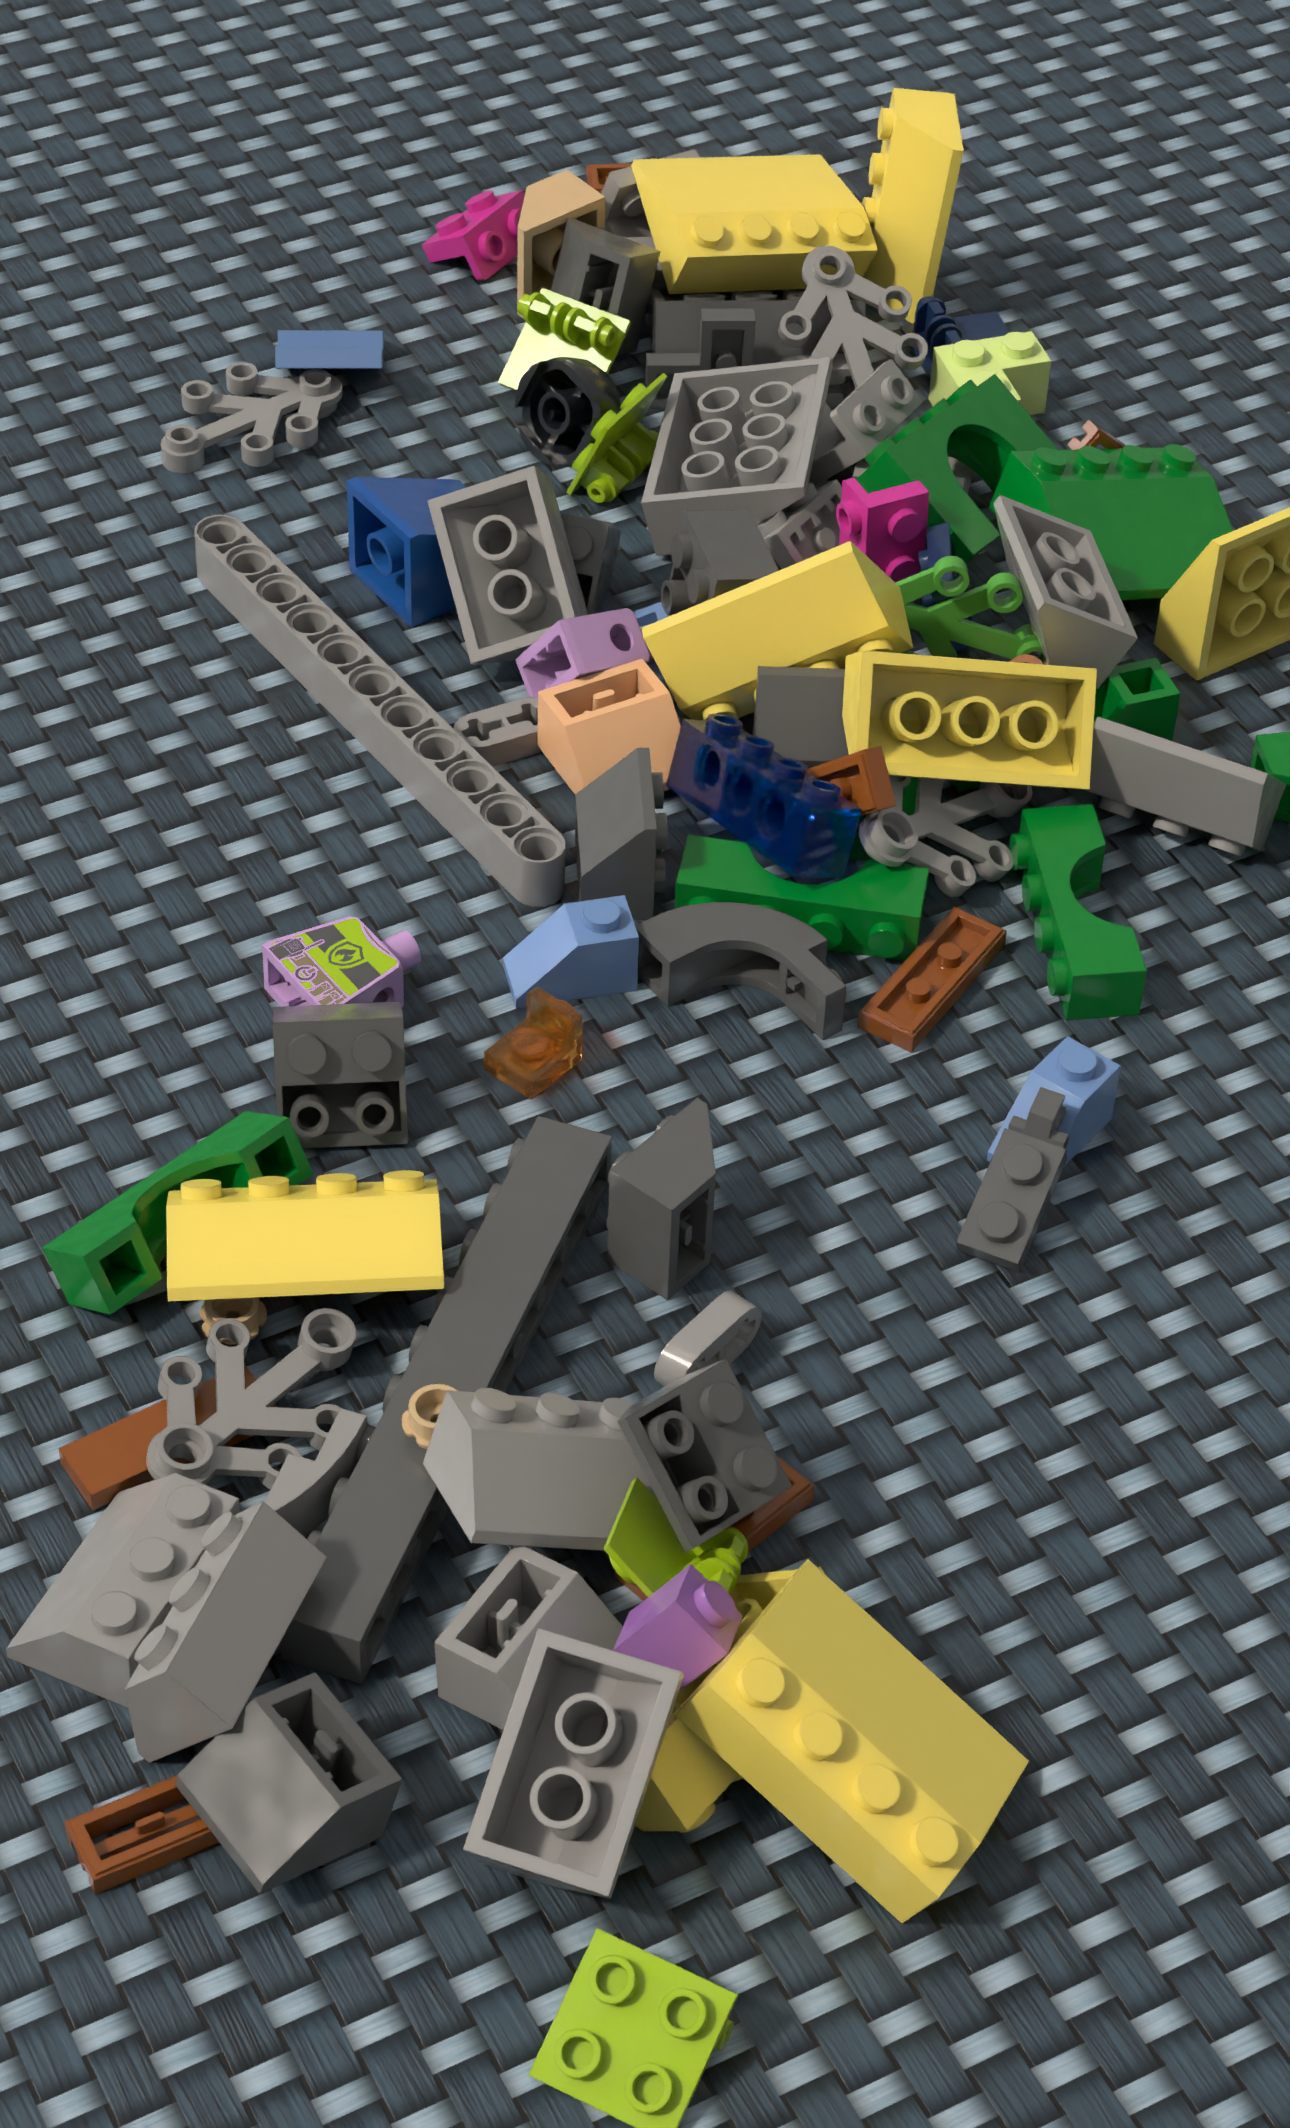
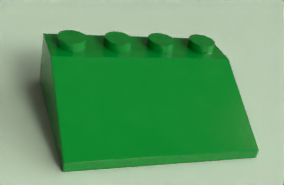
[989,444,1233,600]

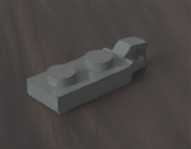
[956,1087,1069,1272]

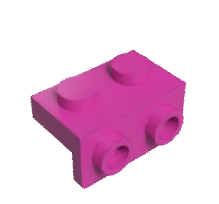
[421,190,525,281]
[836,478,929,582]

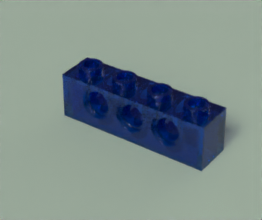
[666,714,862,878]

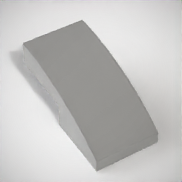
[265,1408,367,1537]

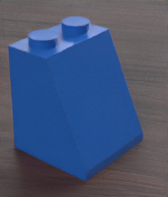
[347,477,467,628]

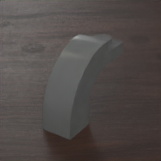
[635,902,846,1040]

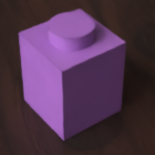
[613,1564,743,1691]

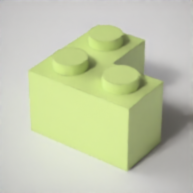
[929,331,1051,415]

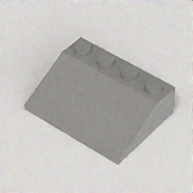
[641,357,833,556]

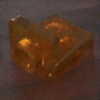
[484,987,583,1100]

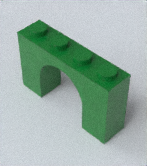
[856,374,1058,564]

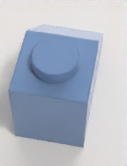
[503,895,639,1009]
[987,1036,1121,1166]

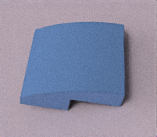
[275,330,384,369]

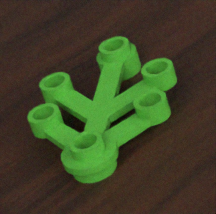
[895,556,1046,663]

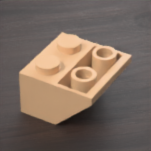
[537,659,696,795]

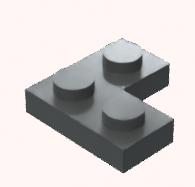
[645,308,756,409]

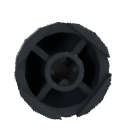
[515,357,621,466]

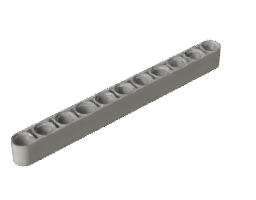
[194,515,565,907]

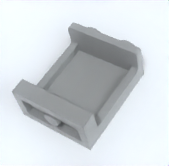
[809,360,923,486]

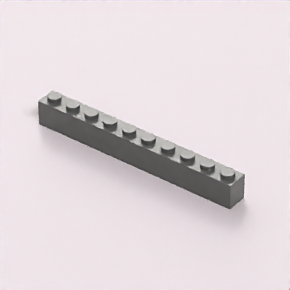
[280,1116,612,1685]

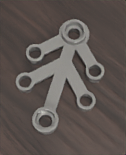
[778,246,928,388]
[161,362,342,474]
[859,776,1032,897]
[146,1308,356,1490]

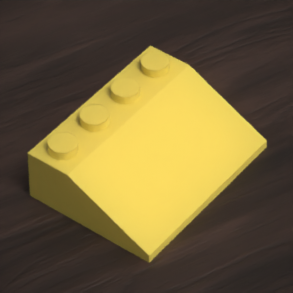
[631,154,878,294]
[1154,507,1290,681]
[675,1559,1029,1924]

